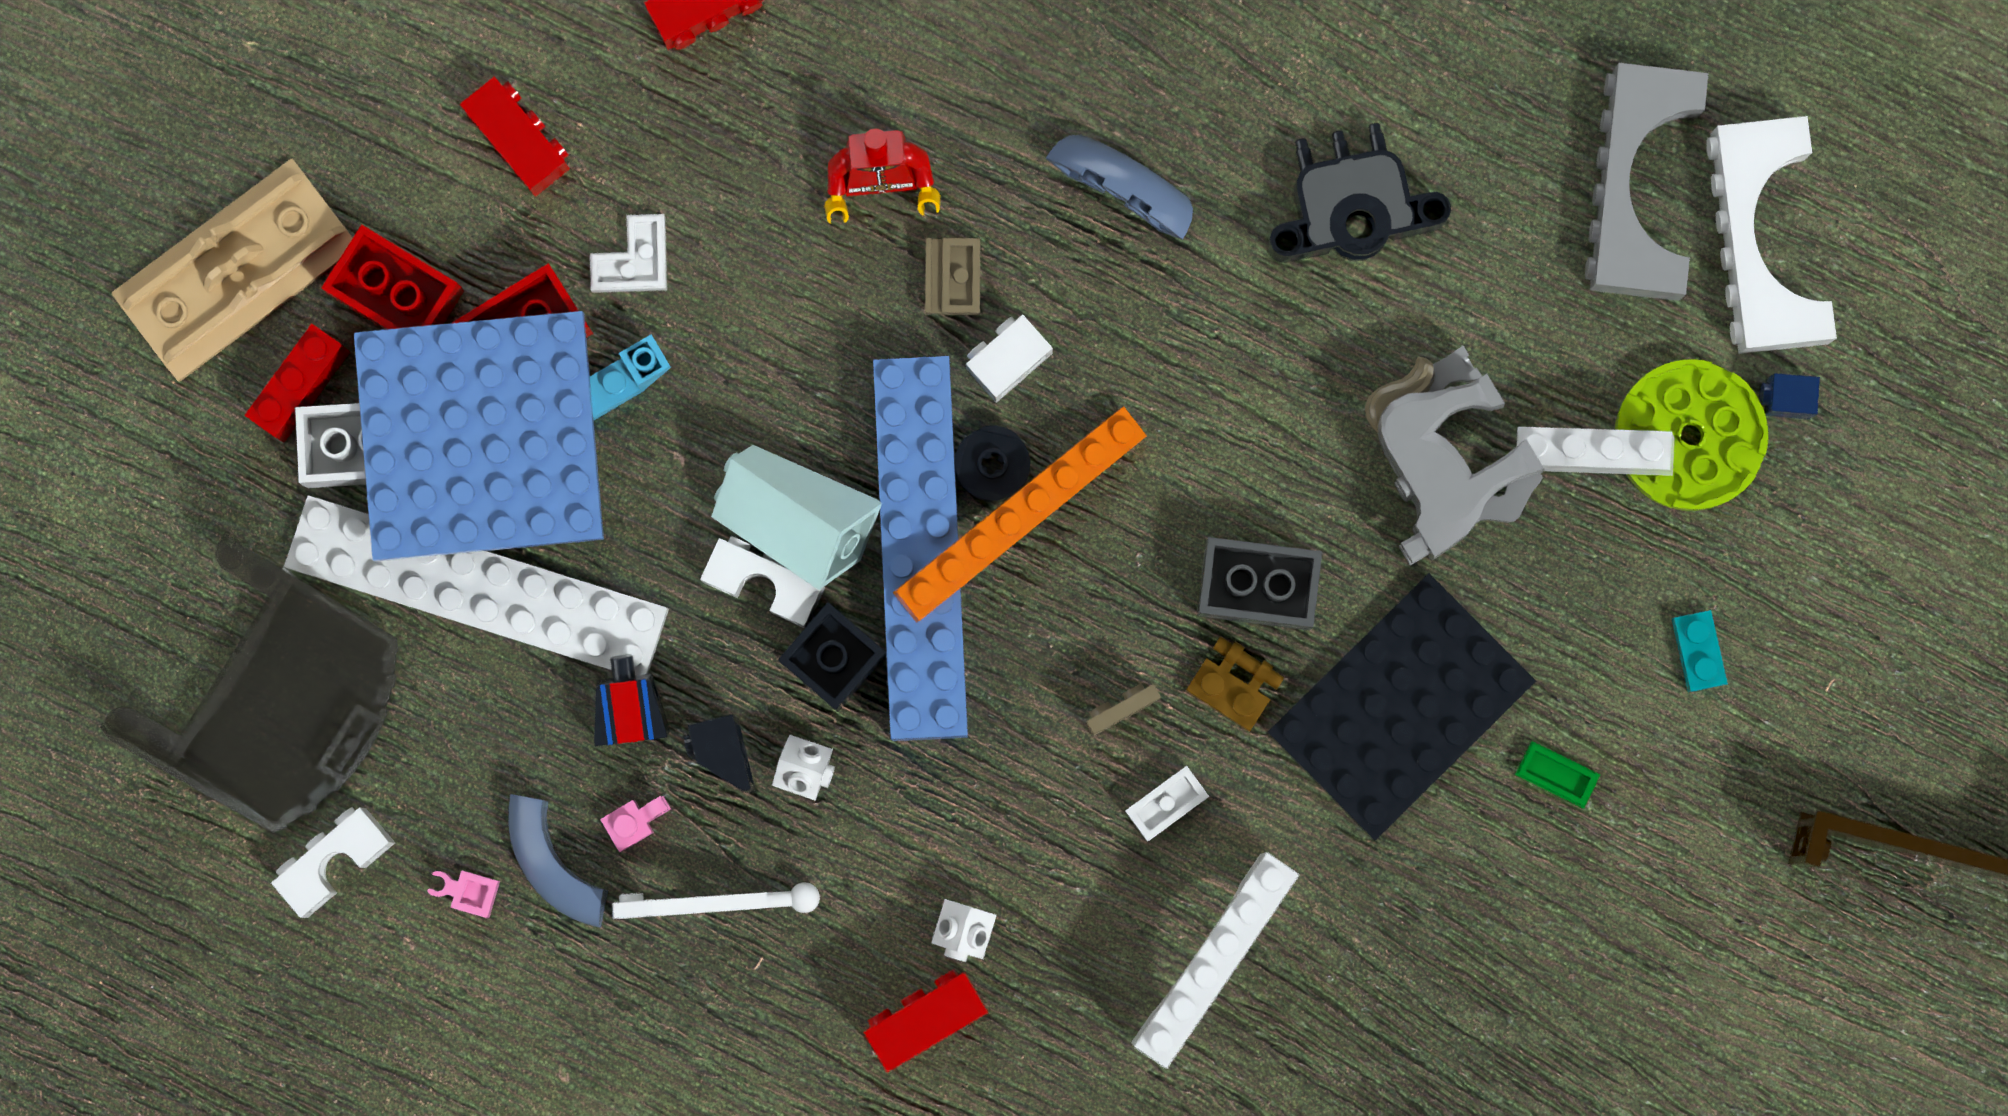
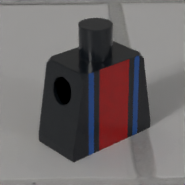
[594,654,670,747]

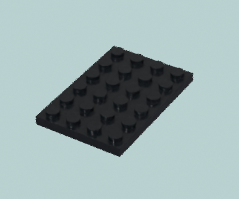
[1267,573,1536,841]

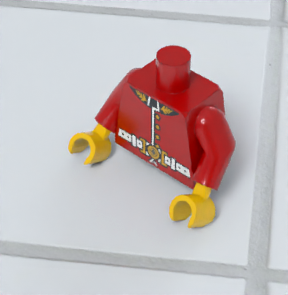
[824,129,940,223]

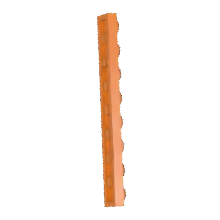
[892,406,1147,622]

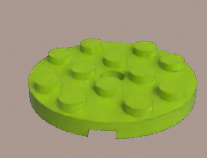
[1615,359,1768,511]

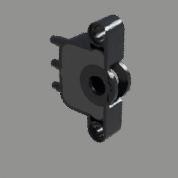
[1267,123,1451,263]

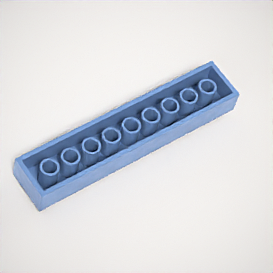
[873,356,968,741]

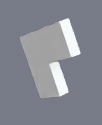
[590,214,667,293]

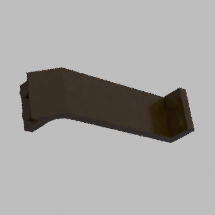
[1788,810,2008,881]

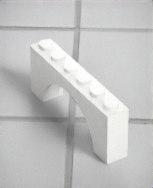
[1706,116,1837,354]
[1131,853,1299,1069]

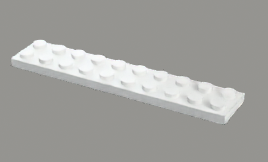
[284,495,669,675]

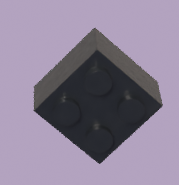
[778,602,887,712]

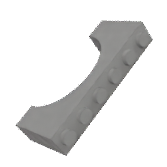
[1585,63,1709,301]

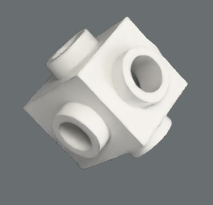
[772,735,835,800]
[931,899,997,962]

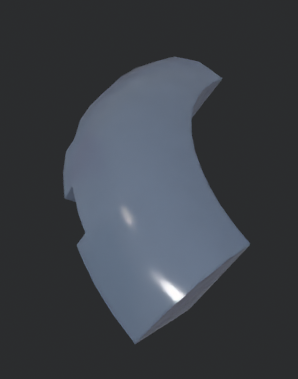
[1046,135,1193,240]
[508,794,608,928]

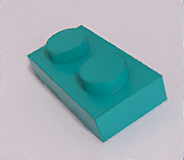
[1671,610,1728,693]

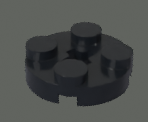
[955,425,1030,502]

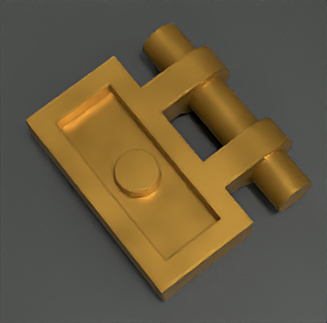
[1186,636,1285,732]

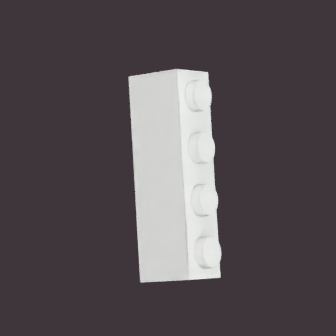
[1517,427,1675,476]

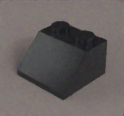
[683,714,756,793]

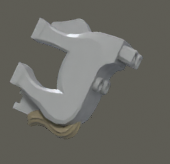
[1365,345,1544,565]

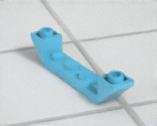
[590,334,671,420]

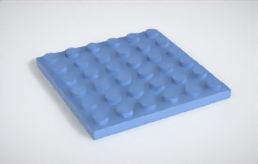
[354,311,604,561]

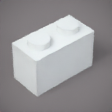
[966,315,1053,403]

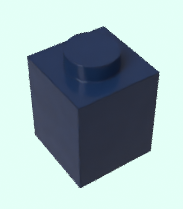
[1759,373,1820,420]

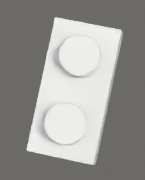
[1125,766,1209,842]

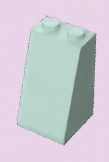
[711,445,882,590]

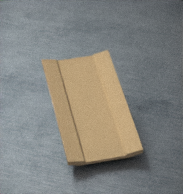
[111,158,353,382]

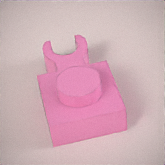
[428,871,500,918]

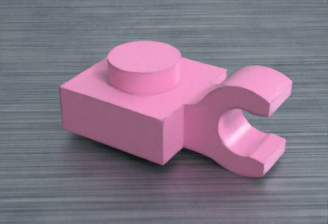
[600,796,671,852]

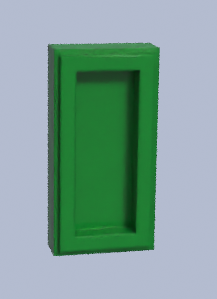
[1514,741,1600,809]

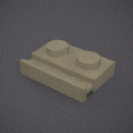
[925,238,980,315]
[1085,683,1161,737]

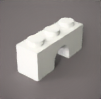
[700,536,825,628]
[271,807,395,918]

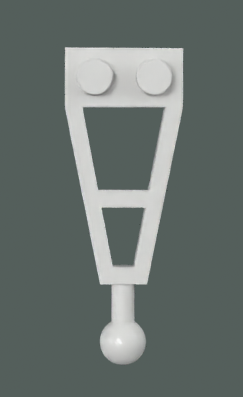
[611,882,820,919]

